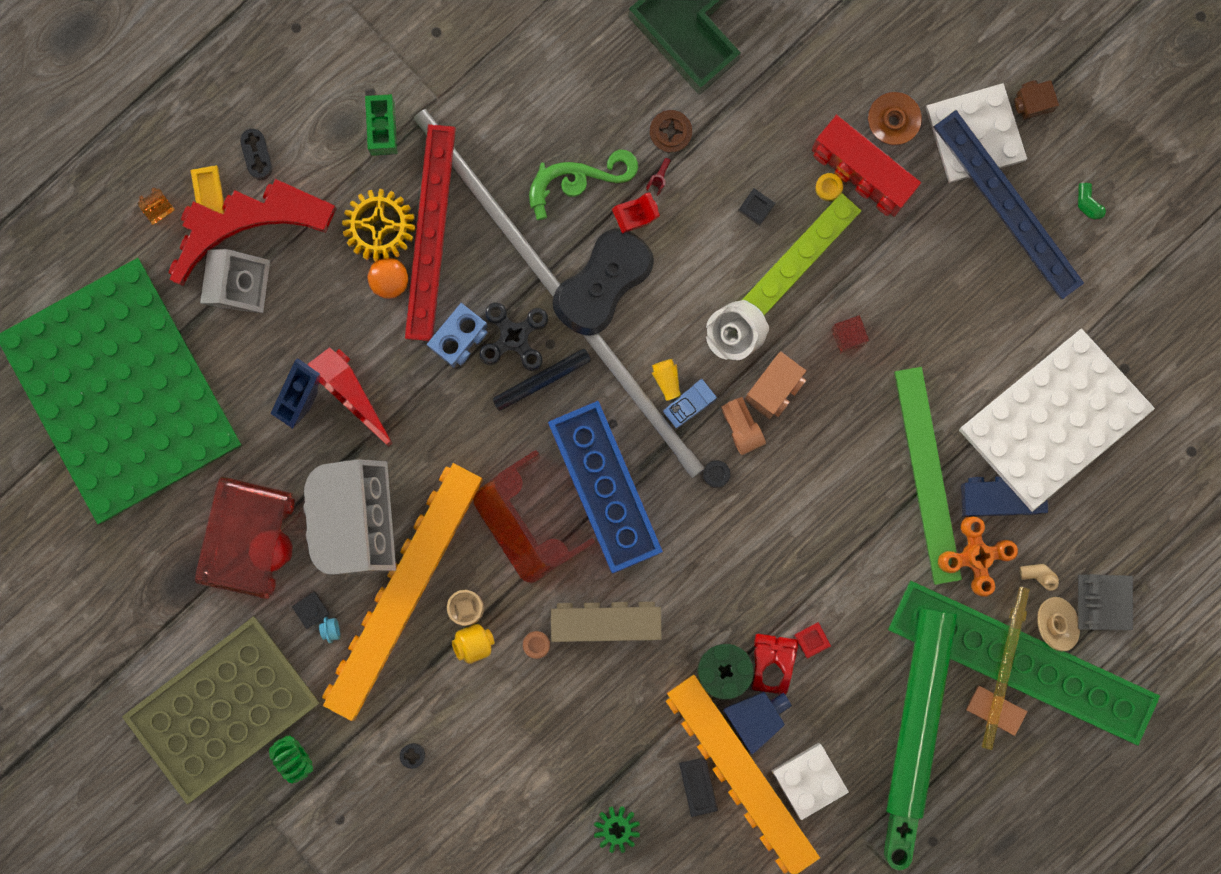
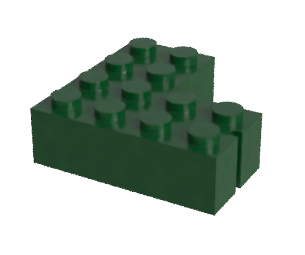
[628,0,741,95]

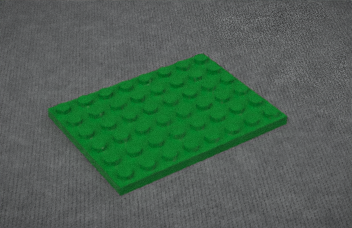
[0,258,242,525]

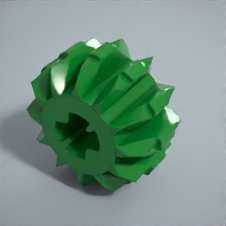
[269,736,313,784]
[594,806,640,853]

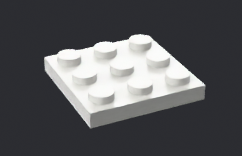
[926,83,1027,183]

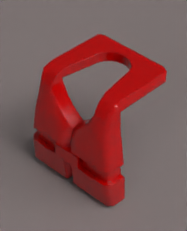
[751,634,798,695]

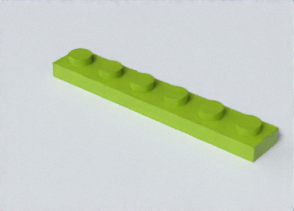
[742,193,861,316]

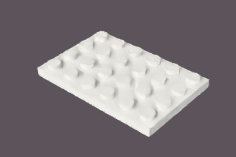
[959,328,1155,512]

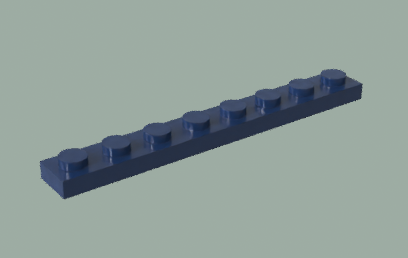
[933,110,1084,300]

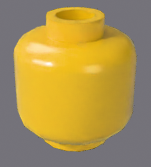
[452,624,494,664]

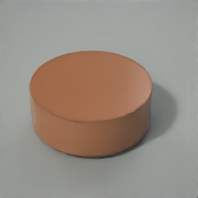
[523,631,550,659]

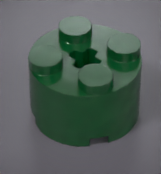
[697,644,753,699]

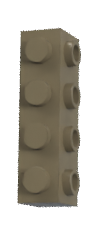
[551,602,662,642]

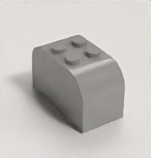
[304,459,396,574]

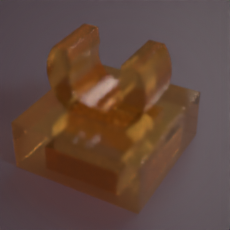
[137,187,175,225]

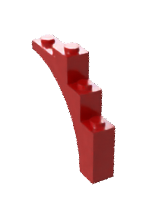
[168,179,337,286]

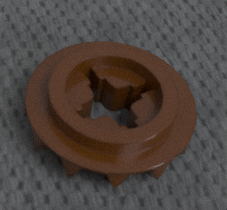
[650,110,692,153]

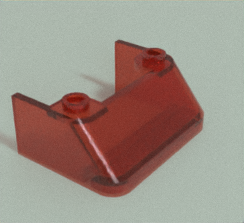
[473,450,596,583]

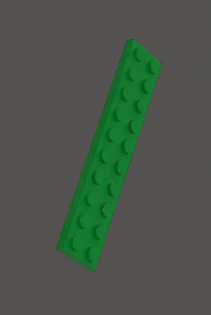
[887,580,1160,746]

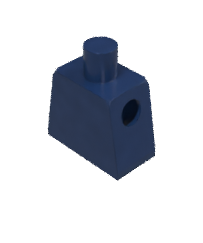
[722,692,792,754]

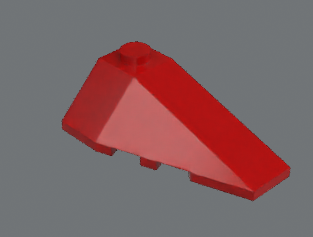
[307,347,392,447]

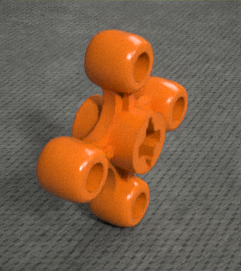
[938,516,1018,597]

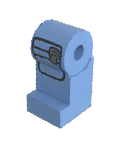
[663,379,717,428]

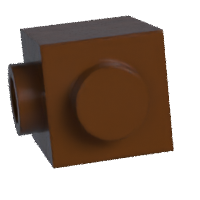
[1014,80,1059,120]

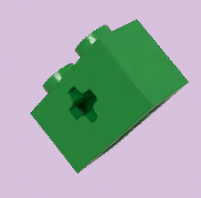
[365,94,398,156]

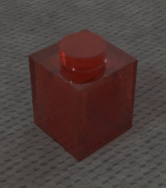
[831,315,869,354]

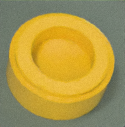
[816,173,843,201]

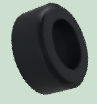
[703,460,730,488]

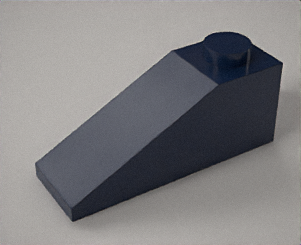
[270,358,320,429]

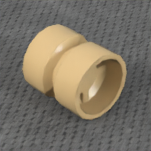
[447,590,484,626]

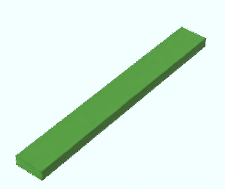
[894,367,962,585]

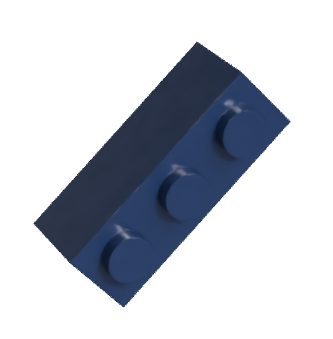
[961,477,1048,517]

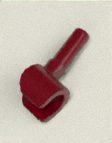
[646,158,671,196]

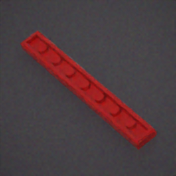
[405,124,456,341]

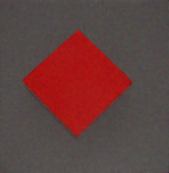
[794,622,831,659]

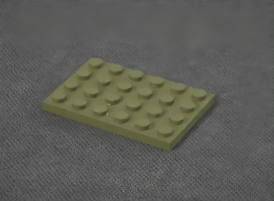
[122,616,320,805]

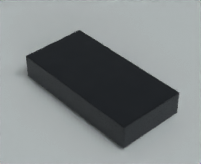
[679,757,718,817]

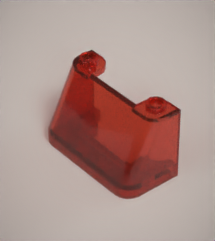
[195,476,295,599]

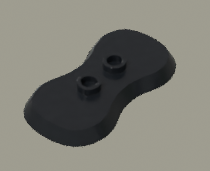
[552,228,654,336]

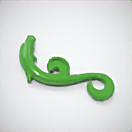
[529,150,638,220]

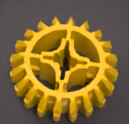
[342,189,415,262]

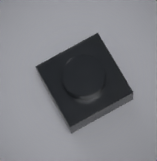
[292,591,330,629]

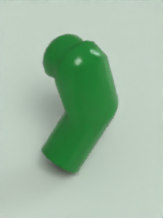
[1078,183,1106,220]

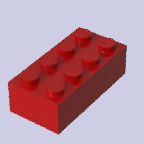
[811,114,921,217]

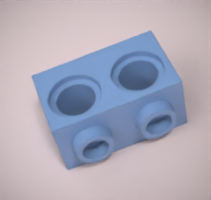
[427,303,488,368]

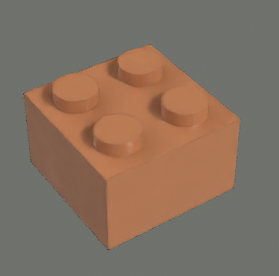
[744,351,806,420]

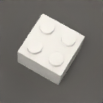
[771,743,849,820]

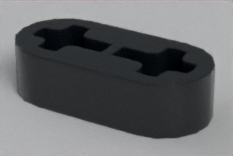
[240,129,273,180]

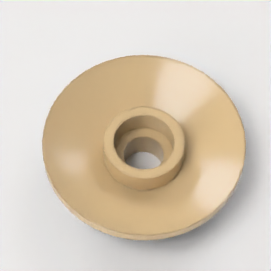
[1038,597,1080,651]

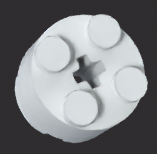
[706,300,769,360]

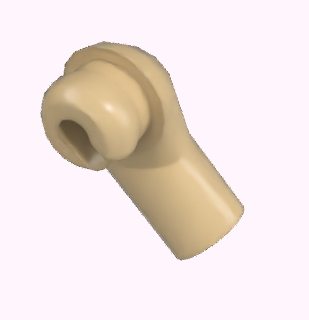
[1019,564,1059,591]

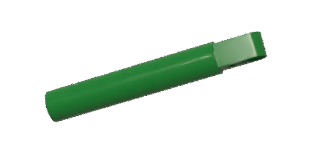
[884,607,957,870]

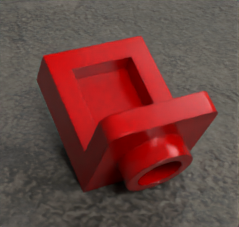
[612,192,660,233]

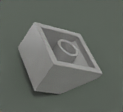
[200,249,270,313]

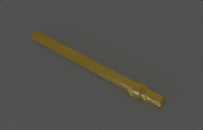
[982,587,1030,750]

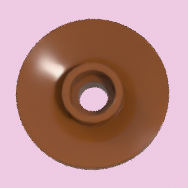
[868,92,922,145]

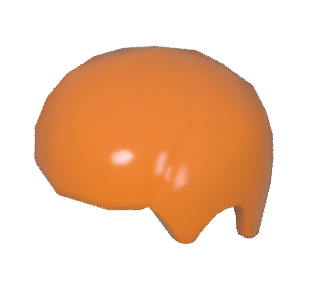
[367,257,409,299]

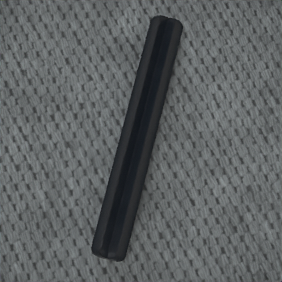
[493,349,591,411]

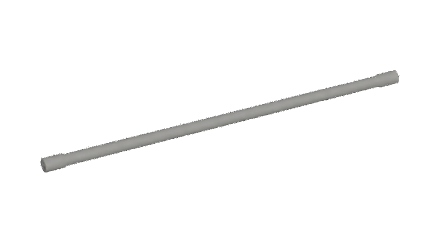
[413,109,705,478]

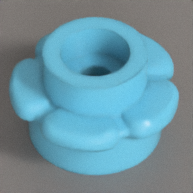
[319,617,341,643]

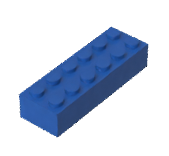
[548,401,663,574]

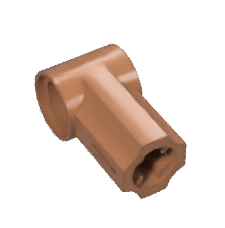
[721,397,766,455]

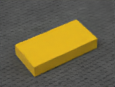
[191,165,225,214]

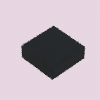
[738,188,776,226]

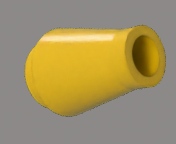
[651,359,681,401]

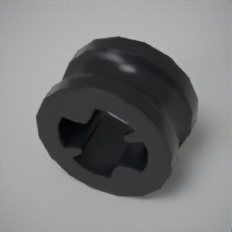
[400,743,426,769]

